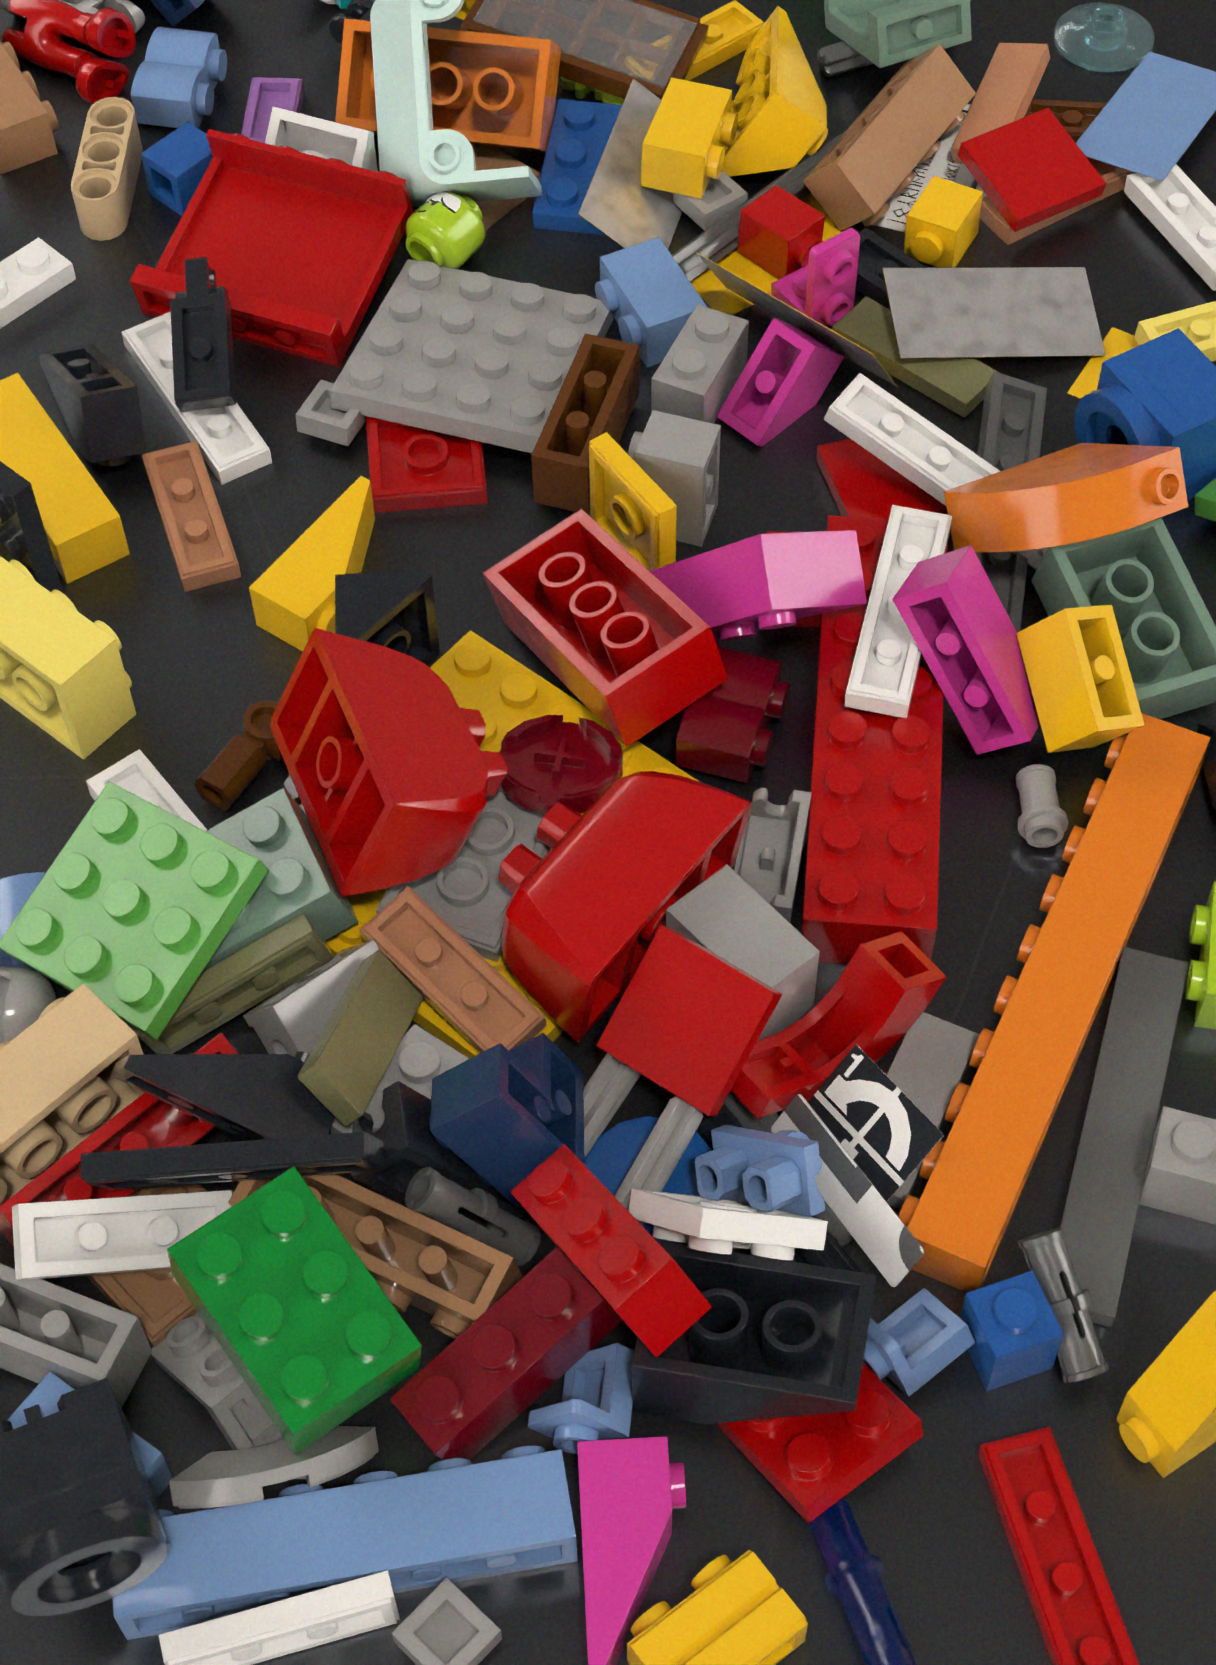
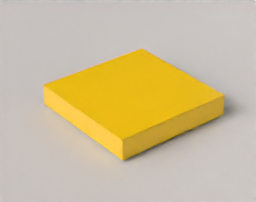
[589,432,677,571]

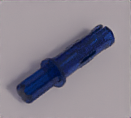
[810,1498,917,1665]

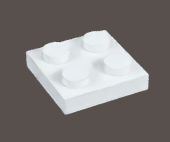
[628,1189,828,1260]

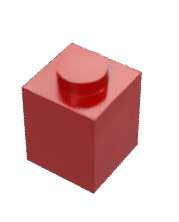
[738,185,825,279]

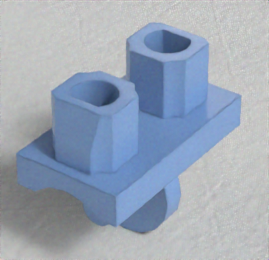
[695,1125,825,1217]

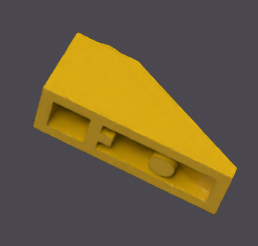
[249,476,375,652]
[1116,1291,1216,1478]

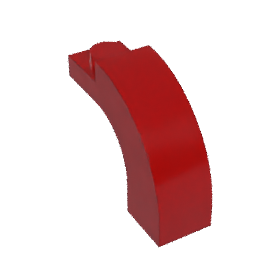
[731,931,947,1119]

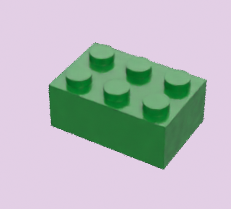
[167,1166,422,1455]

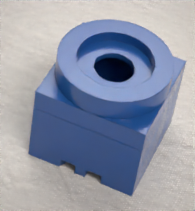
[1074,328,1216,500]

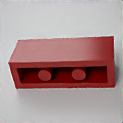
[510,1144,712,1358]

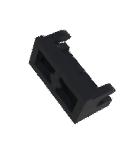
[351,1081,497,1219]

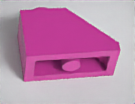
[716,318,845,447]

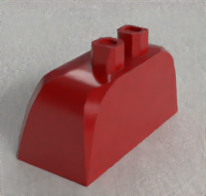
[270,627,508,897]
[499,771,752,1043]

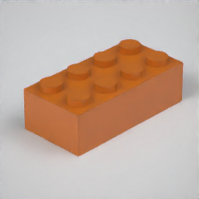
[335,18,561,154]

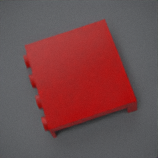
[129,129,413,368]

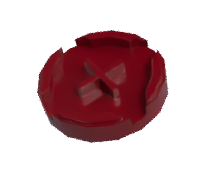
[500,715,623,814]

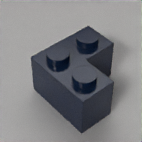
[429,1033,585,1208]

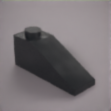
[39,344,147,466]
[110,1051,335,1141]

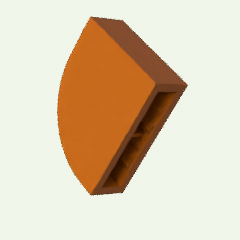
[944,443,1188,552]

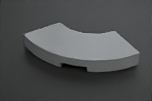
[169,1426,379,1509]

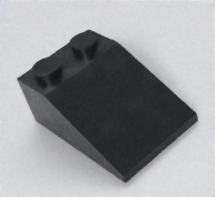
[631,1240,877,1424]

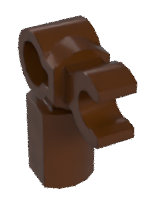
[195,701,285,811]

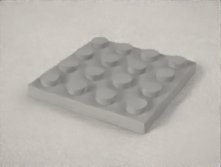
[330,259,613,453]

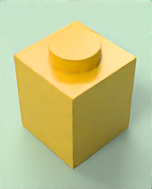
[904,176,983,268]

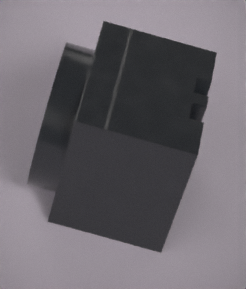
[0,1377,169,1616]

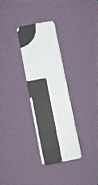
[771,1094,924,1287]

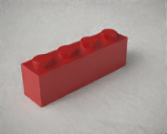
[0,1033,238,1248]

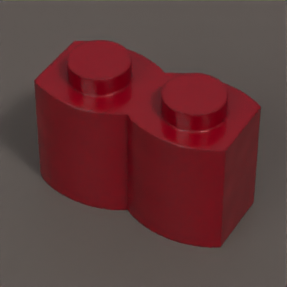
[676,646,790,783]

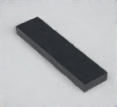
[81,1132,384,1191]

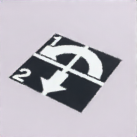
[808,1044,944,1202]

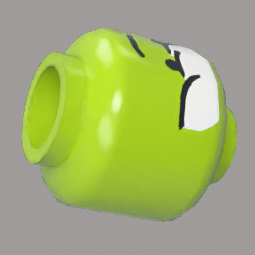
[405,191,485,269]

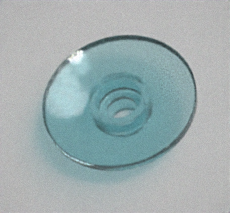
[1054,2,1155,72]

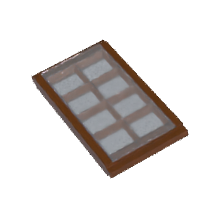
[459,0,709,100]

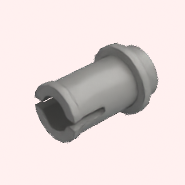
[1015,764,1069,848]

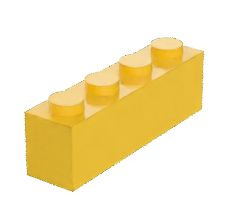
[0,373,130,584]

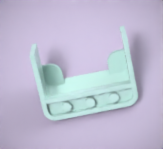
[370,0,542,208]

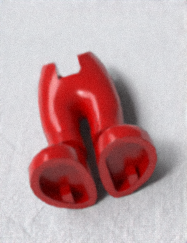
[2,0,136,105]

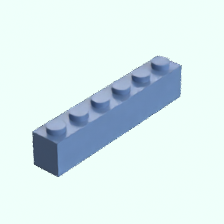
[113,1446,578,1640]

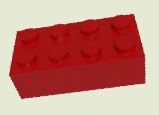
[482,509,729,747]

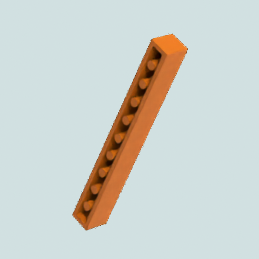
[898,713,1211,1293]

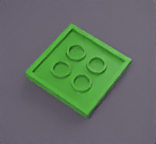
[0,781,269,1041]

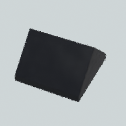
[335,570,440,665]

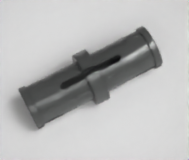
[405,1167,541,1266]
[1018,1228,1109,1383]

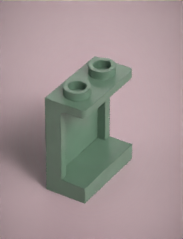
[824,0,972,68]

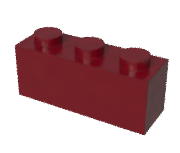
[390,1247,622,1460]

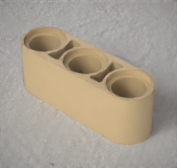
[71,97,143,241]

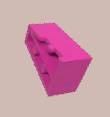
[650,530,867,647]

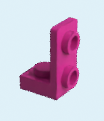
[771,228,860,328]

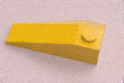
[722,6,828,177]

